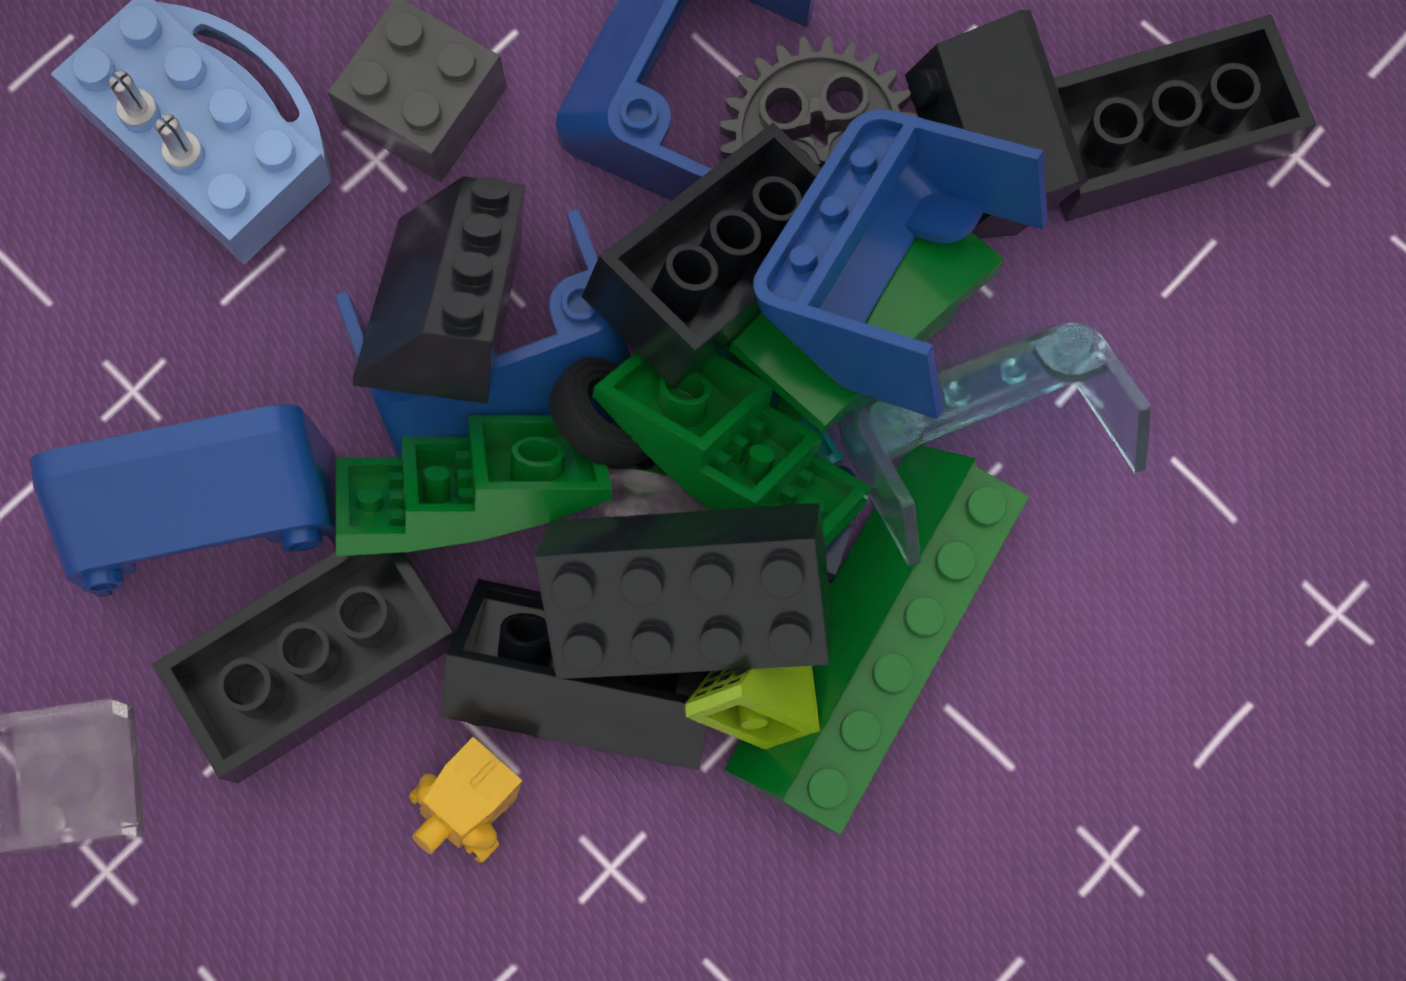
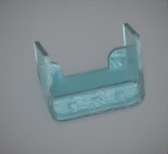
[839,322,1151,566]

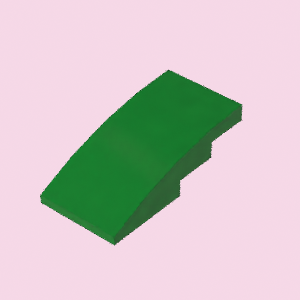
[729,232,1005,433]
[592,352,872,549]
[336,415,612,556]

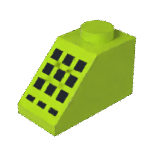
[685,666,820,750]

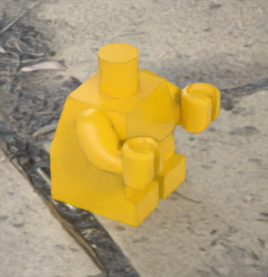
[409,737,523,863]

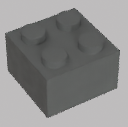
[328,0,507,182]

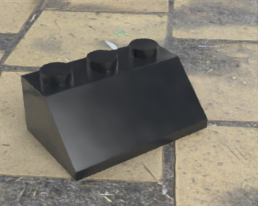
[905,10,1089,239]

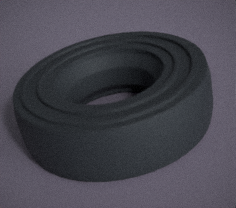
[549,357,647,469]

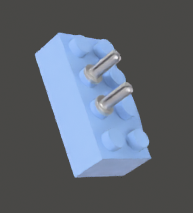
[51,0,332,265]

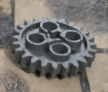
[720,35,918,168]

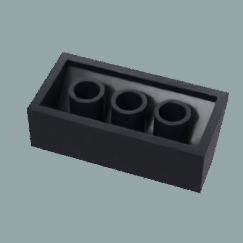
[353,176,525,404]
[440,579,710,770]

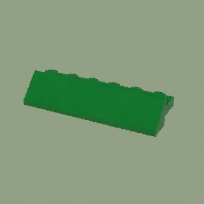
[724,443,1029,836]

